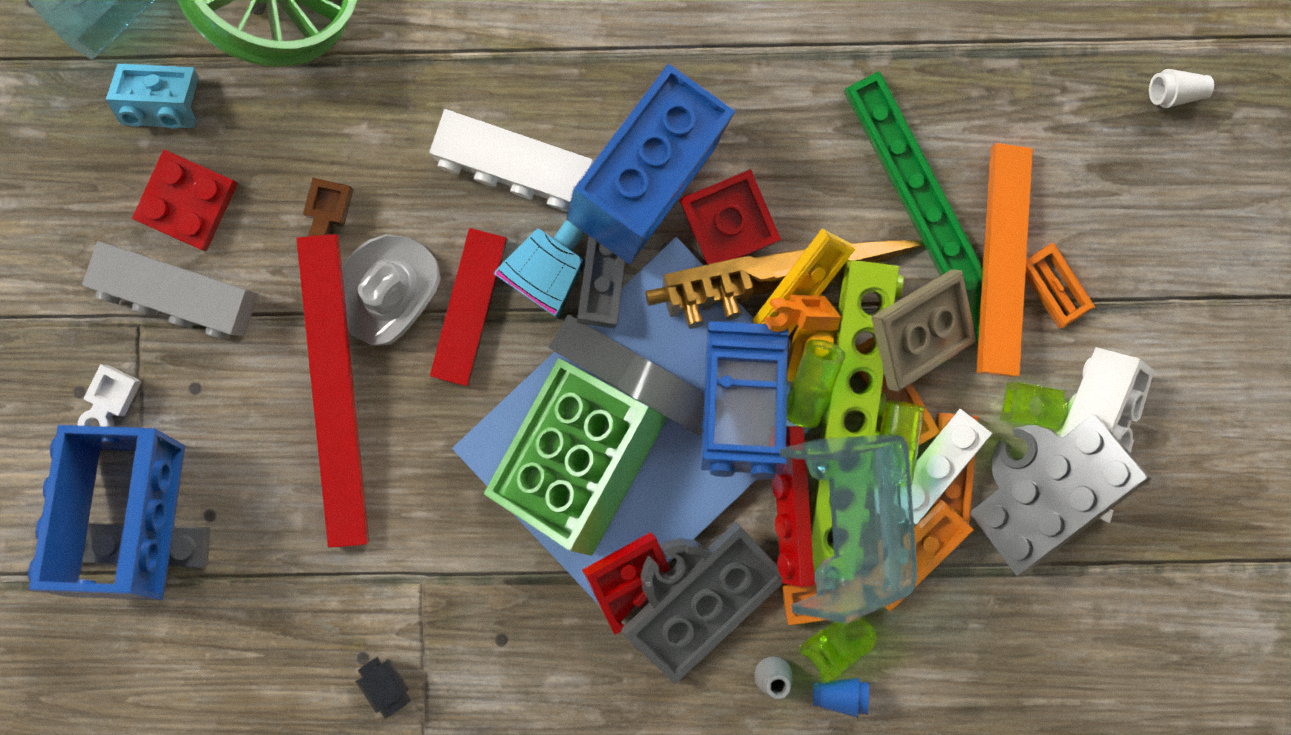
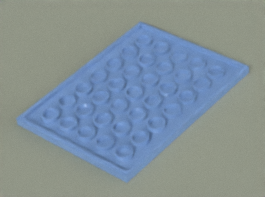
[452,237,826,604]

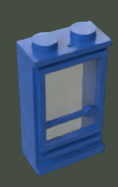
[701,321,789,479]

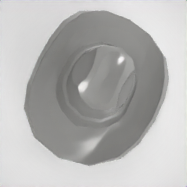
[342,234,441,346]

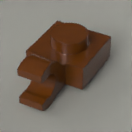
[303,177,354,236]

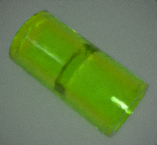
[786,339,845,428]
[874,400,925,486]

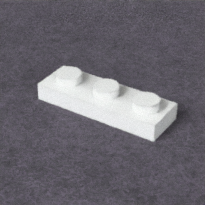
[886,409,993,524]

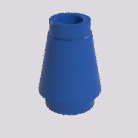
[813,678,869,718]

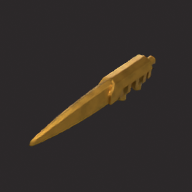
[645,240,925,329]

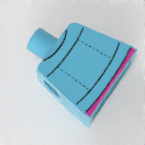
[494,220,585,319]

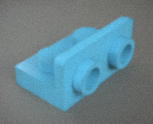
[106,64,199,129]

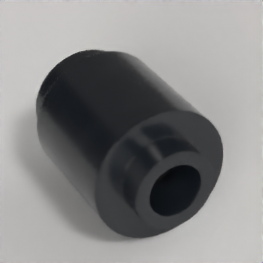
[355,656,411,719]

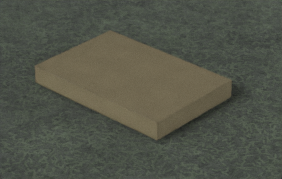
[871,270,976,392]

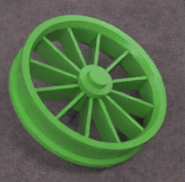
[177,0,357,67]

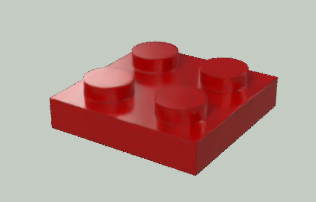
[131,149,238,252]
[679,169,781,265]

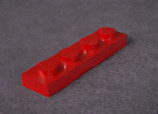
[769,425,815,587]

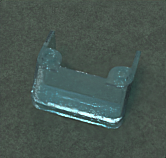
[780,435,917,623]

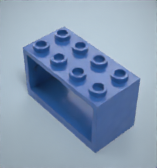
[566,63,735,265]
[28,425,185,600]

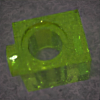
[1000,382,1067,430]

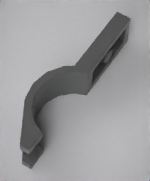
[549,314,719,436]

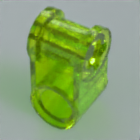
[798,615,876,683]

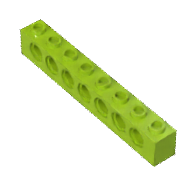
[810,260,904,581]

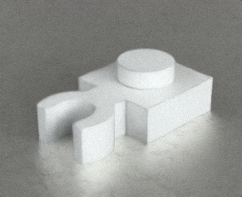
[77,364,142,427]

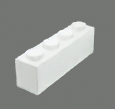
[429,109,593,212]

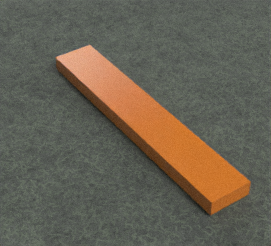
[976,143,1033,377]

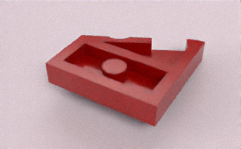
[582,532,670,635]

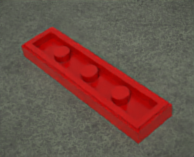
[430,228,508,386]

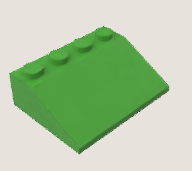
[484,357,668,556]

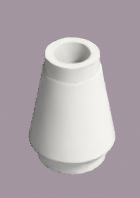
[1149,69,1214,108]

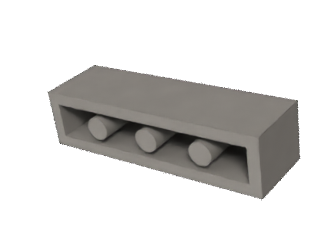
[82,241,259,341]

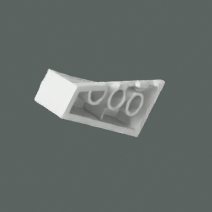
[1057,347,1154,523]

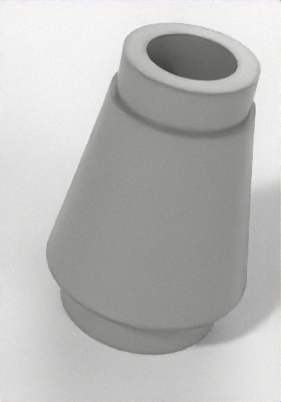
[754,657,793,699]

